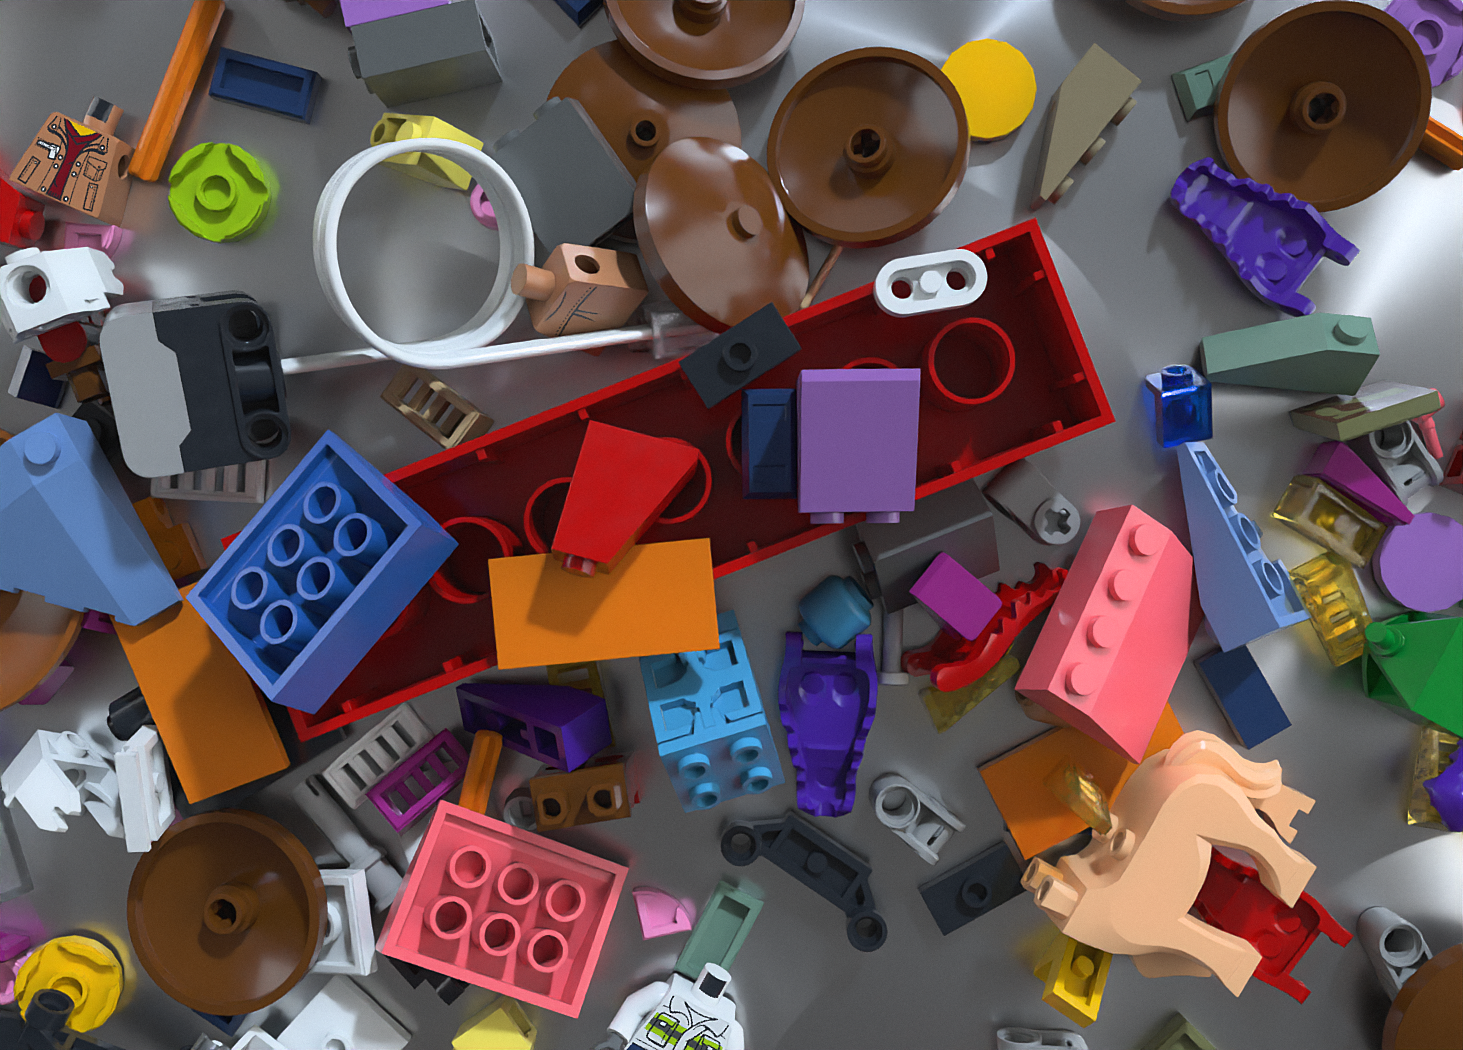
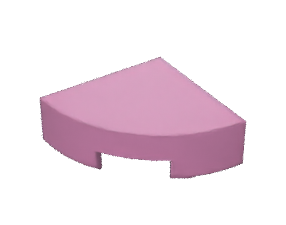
[64,222,123,259]
[632,887,692,941]

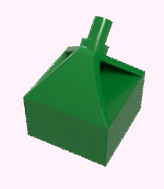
[1362,610,1463,739]

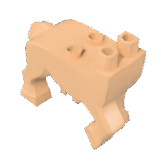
[1020,730,1317,998]

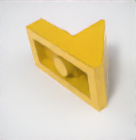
[1033,931,1113,1028]

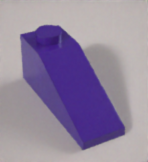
[455,683,612,773]

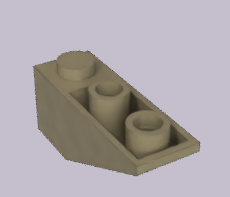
[1030,43,1142,211]

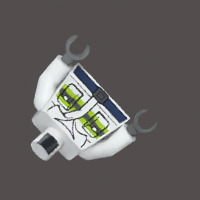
[589,963,744,1050]

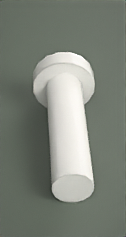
[877,607,909,686]

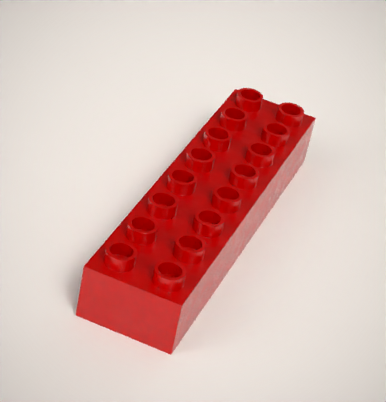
[220,217,1116,742]

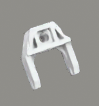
[0,247,124,344]
[1,729,126,839]

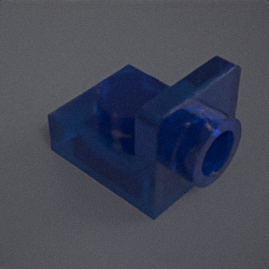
[1145,364,1213,448]

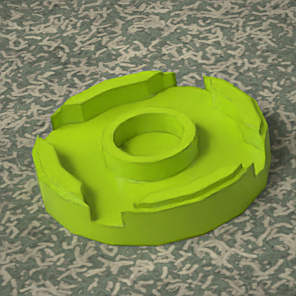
[168,142,272,244]

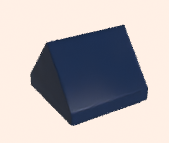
[8,345,67,409]

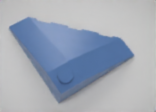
[0,413,184,626]

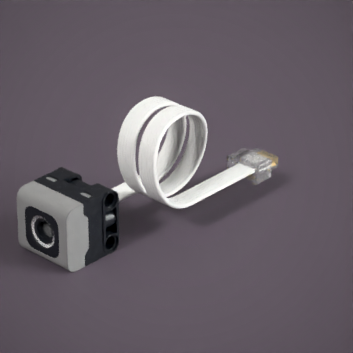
[100,138,719,478]

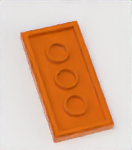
[488,538,720,670]
[109,581,291,804]
[977,701,1184,861]

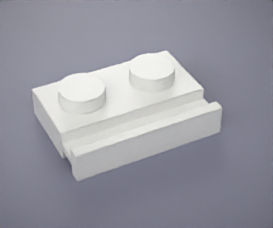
[114,725,176,852]

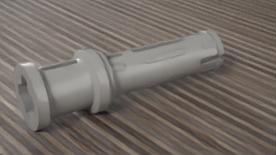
[287,774,403,915]

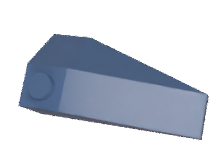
[1176,442,1312,653]

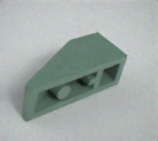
[1199,312,1380,396]

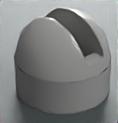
[503,787,537,831]

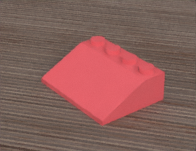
[1014,505,1205,764]
[375,800,629,1019]

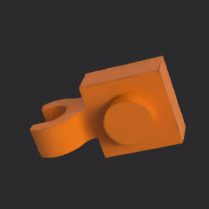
[132,497,208,581]

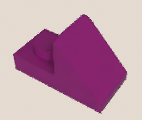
[909,551,1002,641]

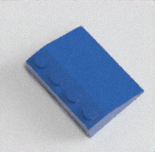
[186,429,459,715]

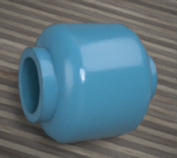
[798,575,874,649]

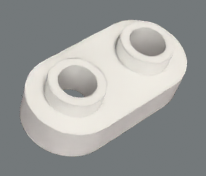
[874,249,987,317]

